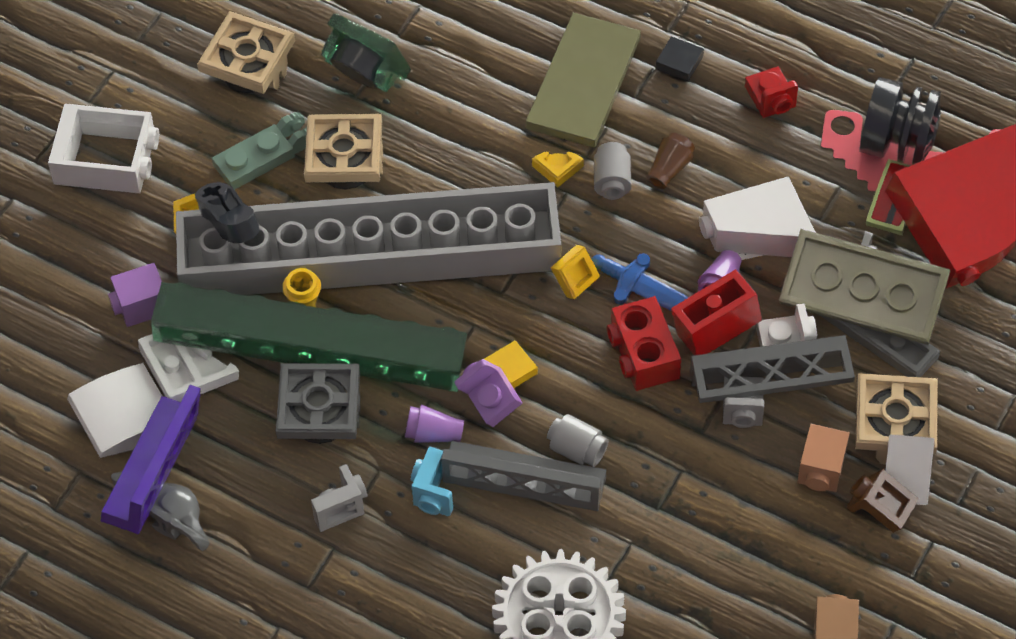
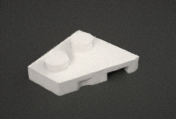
[138,326,239,402]

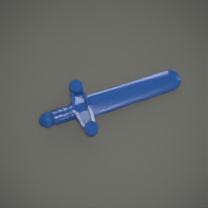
[591,253,689,311]

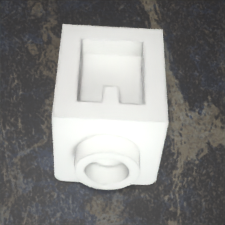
[756,303,817,347]

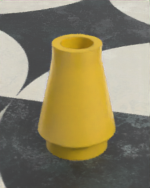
[283,268,321,318]

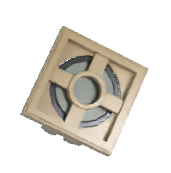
[197,11,295,94]
[304,114,383,190]
[855,373,938,465]

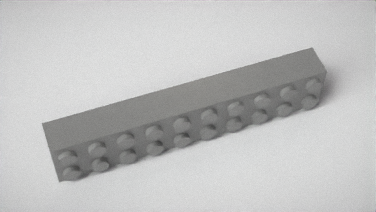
[176,182,561,300]

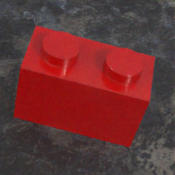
[671,269,762,356]

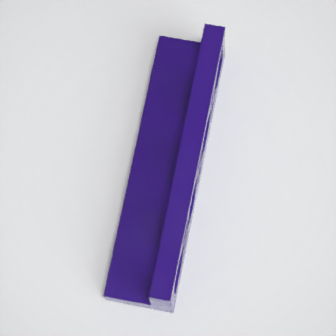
[101,385,201,534]

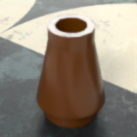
[646,132,695,189]

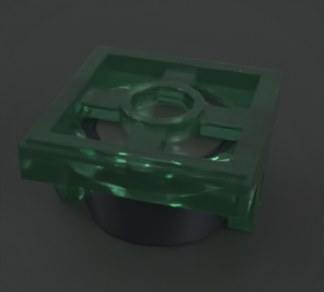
[321,13,411,92]

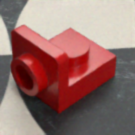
[745,66,798,118]

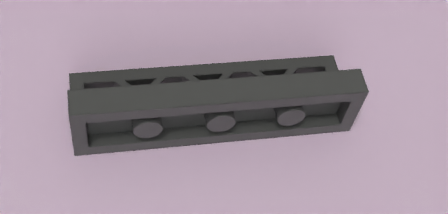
[689,335,855,403]
[441,441,606,511]

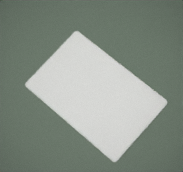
[886,434,934,505]

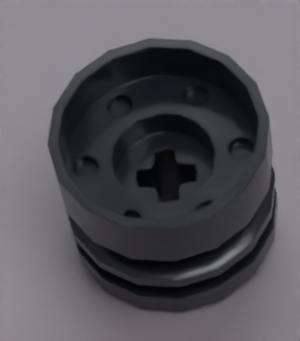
[859,77,941,165]

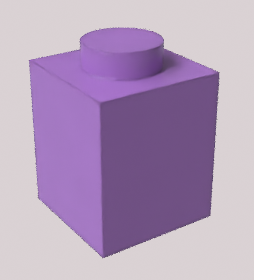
[108,263,171,327]

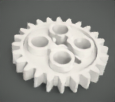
[492,549,626,639]

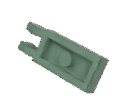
[212,111,307,190]

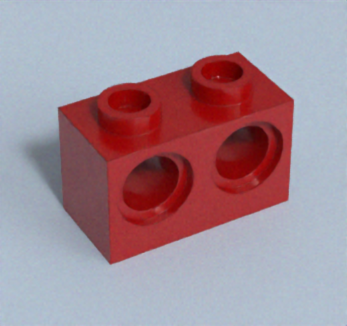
[606,296,681,391]

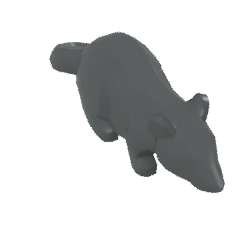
[111,472,210,552]

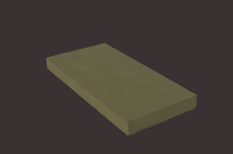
[526,12,641,148]
[779,229,950,345]

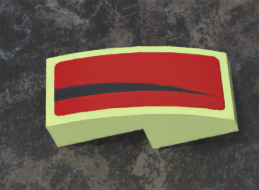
[866,159,911,235]

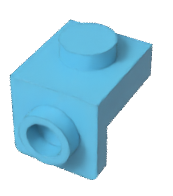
[411,446,453,516]

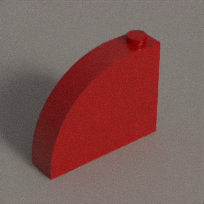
[885,124,1016,289]

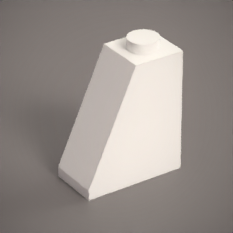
[699,176,816,257]

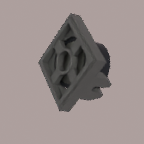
[276,364,361,444]

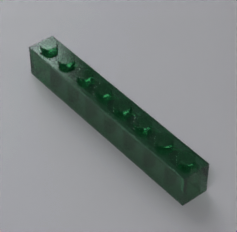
[151,282,467,392]

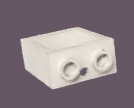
[48,104,159,193]

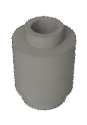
[594,142,631,200]
[547,414,609,467]

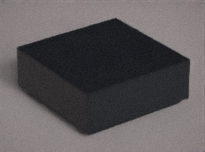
[656,36,704,82]

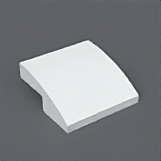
[67,363,162,458]

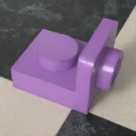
[454,359,522,427]

